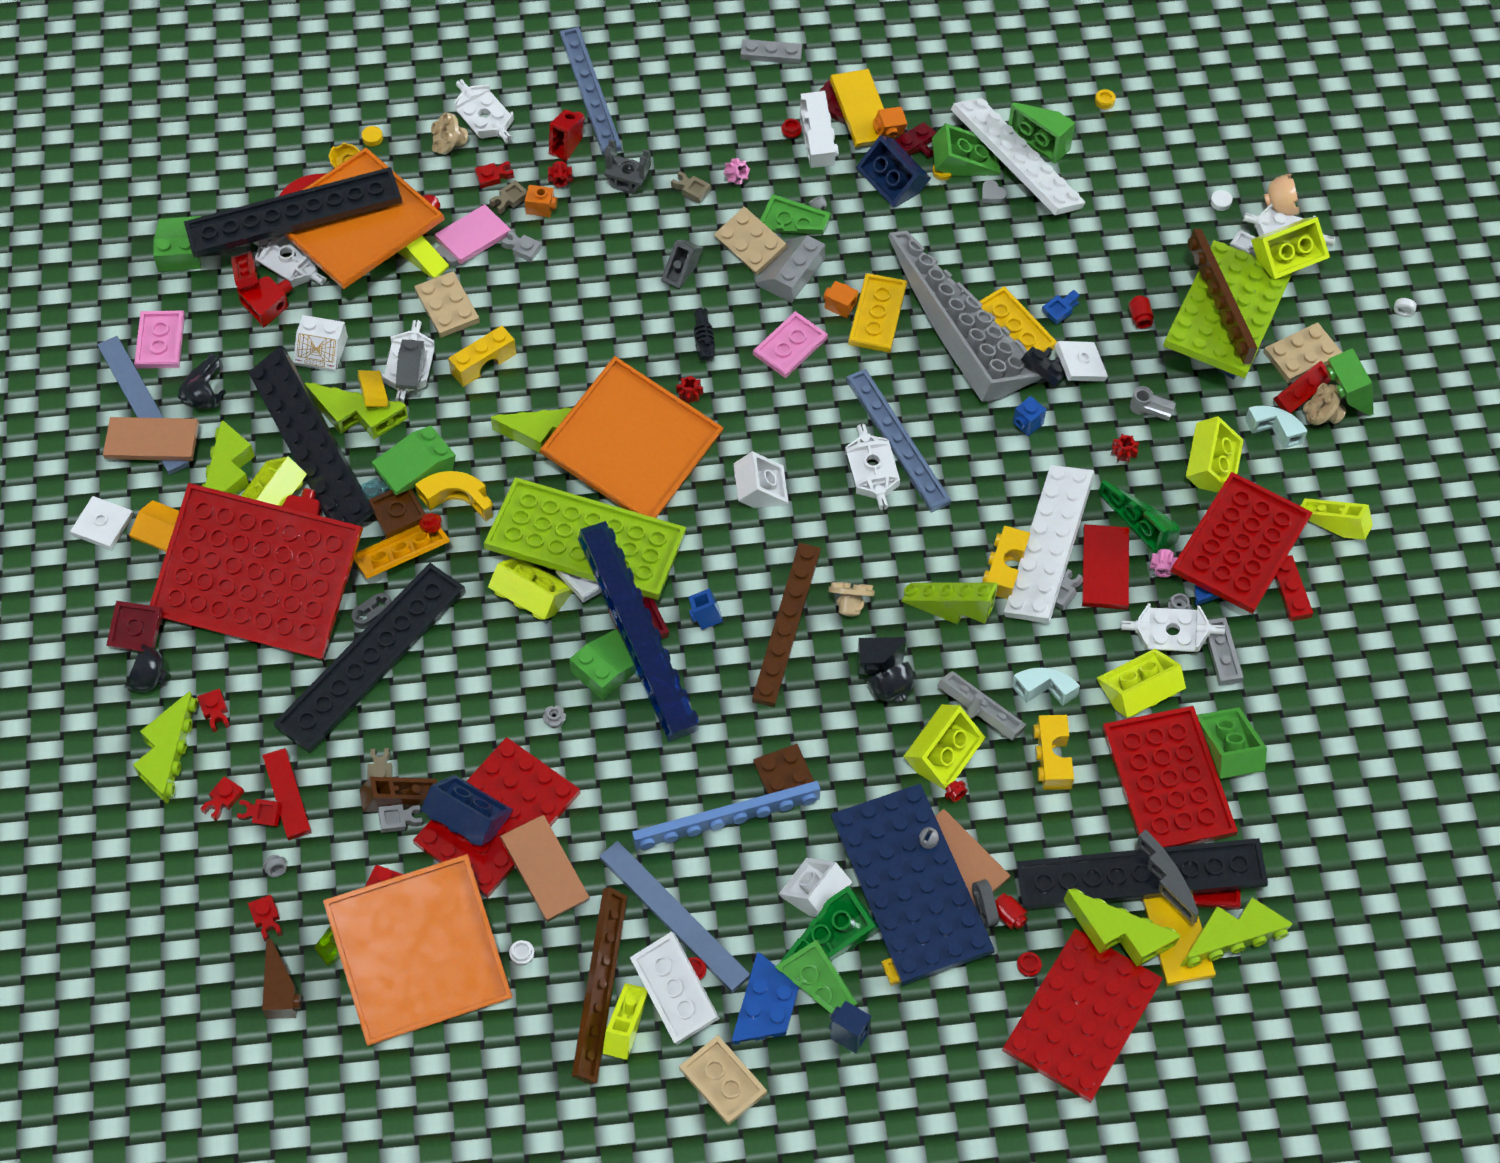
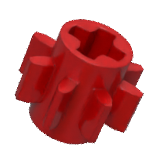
[548,161,572,187]
[676,375,703,404]
[1111,434,1139,462]

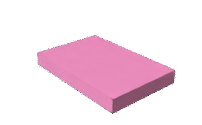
[435,204,511,264]
[134,311,185,369]
[753,311,828,379]

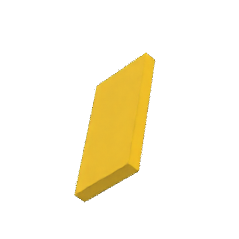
[830,69,895,148]
[848,273,907,353]
[979,286,1057,353]
[1142,895,1216,987]

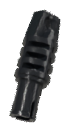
[694,308,715,361]

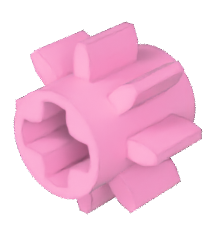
[723,158,750,185]
[1150,549,1178,577]

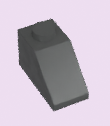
[661,239,703,288]
[395,339,425,390]

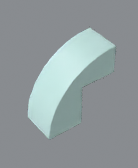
[1245,406,1308,449]
[1012,668,1080,706]

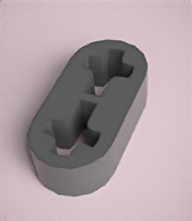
[352,593,391,629]
[972,879,999,928]

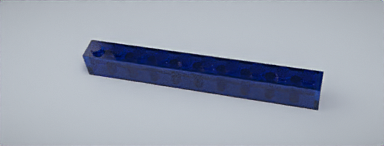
[578,521,699,742]

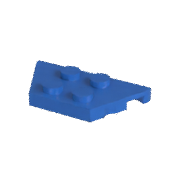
[731,952,799,1045]

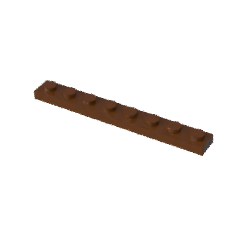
[1187,228,1257,364]
[752,543,821,708]
[572,887,627,1085]

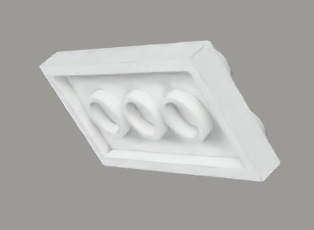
[630,931,720,1045]

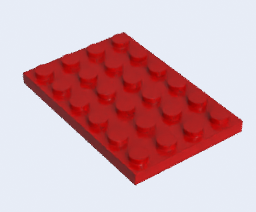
[1170,472,1313,614]
[1102,706,1238,847]
[413,737,580,899]
[1002,928,1163,1103]

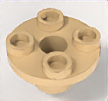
[431,112,468,155]
[1303,383,1346,425]
[828,582,875,617]

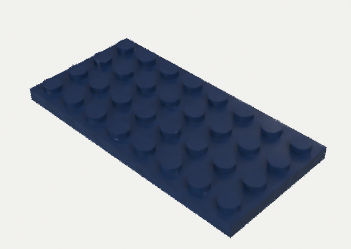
[831,783,995,986]

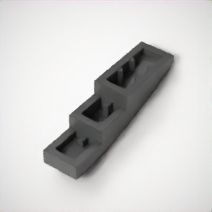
[1137,829,1199,925]

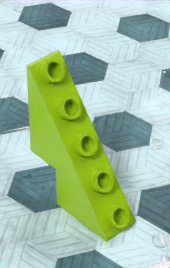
[305,382,408,440]
[491,408,572,454]
[202,421,255,495]
[901,583,998,625]
[133,691,198,804]
[1063,889,1181,967]
[1180,898,1293,968]

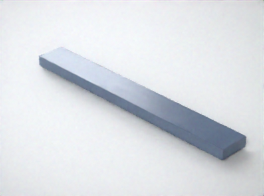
[560,27,622,155]
[97,336,189,475]
[846,369,951,513]
[599,841,750,993]

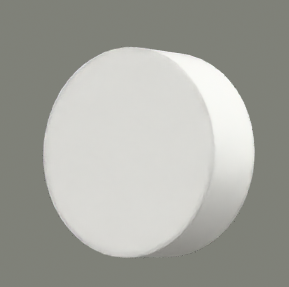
[1210,190,1232,211]
[1394,298,1417,317]

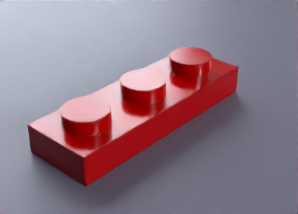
[231,251,259,290]
[1273,361,1331,413]
[1274,555,1313,621]

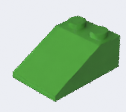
[1008,102,1075,164]
[932,123,1001,176]
[153,216,201,272]
[1326,348,1374,416]
[371,425,456,495]
[570,629,653,701]
[1197,707,1267,779]

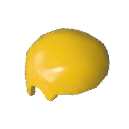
[329,143,360,168]

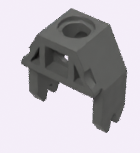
[604,140,651,194]

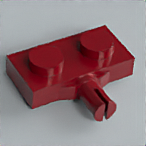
[895,122,937,158]

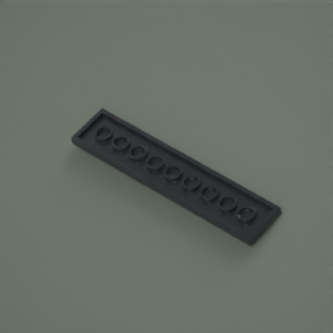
[184,167,402,258]
[248,346,375,526]
[273,563,465,754]
[1016,838,1268,910]

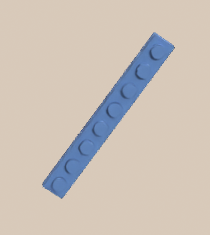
[632,781,820,850]

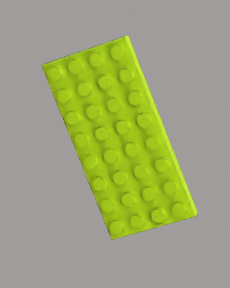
[1163,240,1293,379]
[484,477,686,600]

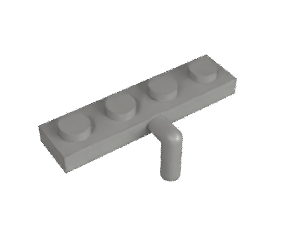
[937,671,1026,740]

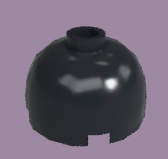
[124,644,167,693]
[867,662,915,704]

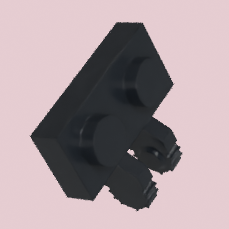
[1021,346,1066,387]

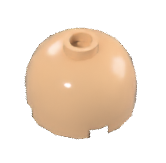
[1264,173,1299,216]

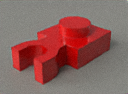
[475,161,514,188]
[197,688,230,732]
[200,776,244,821]
[237,799,282,827]
[248,895,282,942]

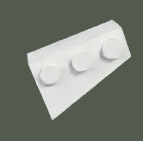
[800,91,839,168]

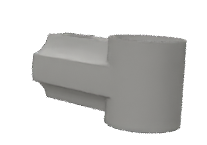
[1129,386,1176,421]

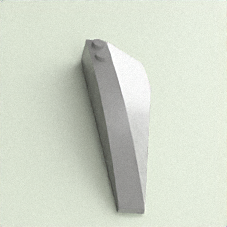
[888,231,1043,402]

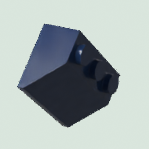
[856,135,931,208]
[421,775,513,846]

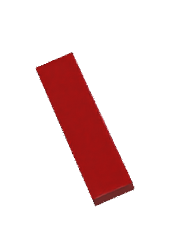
[262,748,312,840]

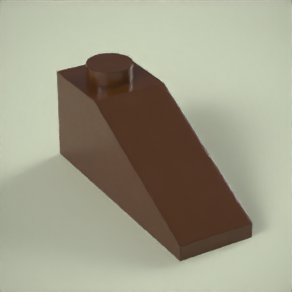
[359,776,437,812]
[262,939,301,1019]

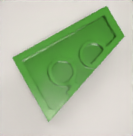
[760,194,831,234]
[775,940,857,1014]

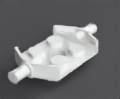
[454,79,514,143]
[1243,204,1335,246]
[252,234,327,287]
[382,320,435,403]
[845,424,900,510]
[1121,603,1225,652]

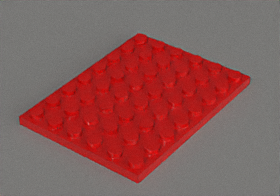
[149,483,363,660]

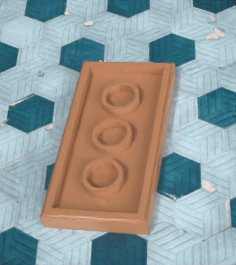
[103,417,199,461]
[935,809,1011,906]
[500,815,590,922]

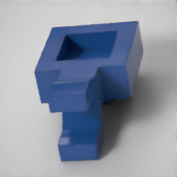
[1042,290,1080,325]

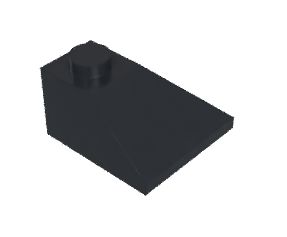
[857,637,906,676]

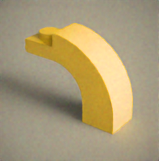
[415,471,493,522]

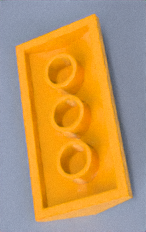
[129,500,179,552]
[353,525,450,579]

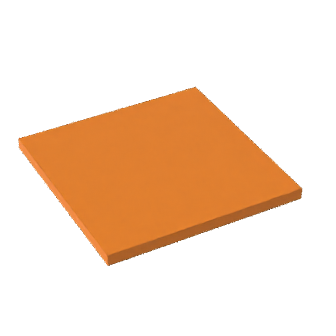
[283,148,445,289]
[539,356,724,518]
[323,854,512,1046]

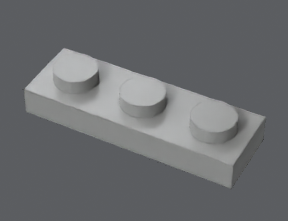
[740,39,802,64]
[1206,617,1244,685]

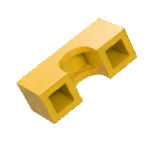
[448,325,516,387]
[982,526,1030,599]
[1033,715,1074,790]

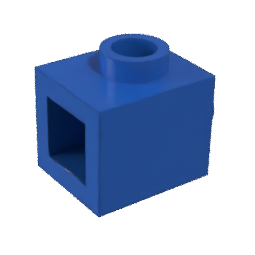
[1013,396,1047,436]
[689,588,723,630]

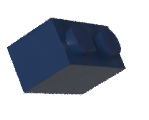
[829,1000,872,1054]

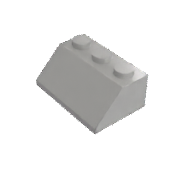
[755,235,826,303]

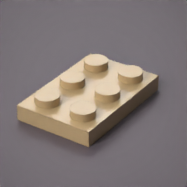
[714,206,788,276]
[414,271,480,338]
[1263,322,1342,384]
[679,1035,767,1126]

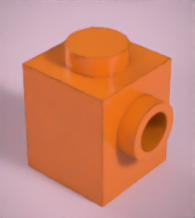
[873,106,908,138]
[524,185,557,218]
[823,281,858,318]

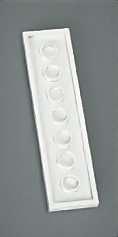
[951,98,1086,215]
[1004,465,1095,623]

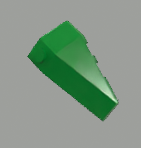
[1098,480,1181,554]
[780,886,879,963]

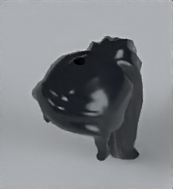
[177,353,226,410]

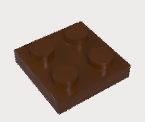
[369,489,426,539]
[753,744,814,794]

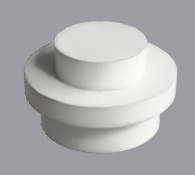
[509,940,534,965]

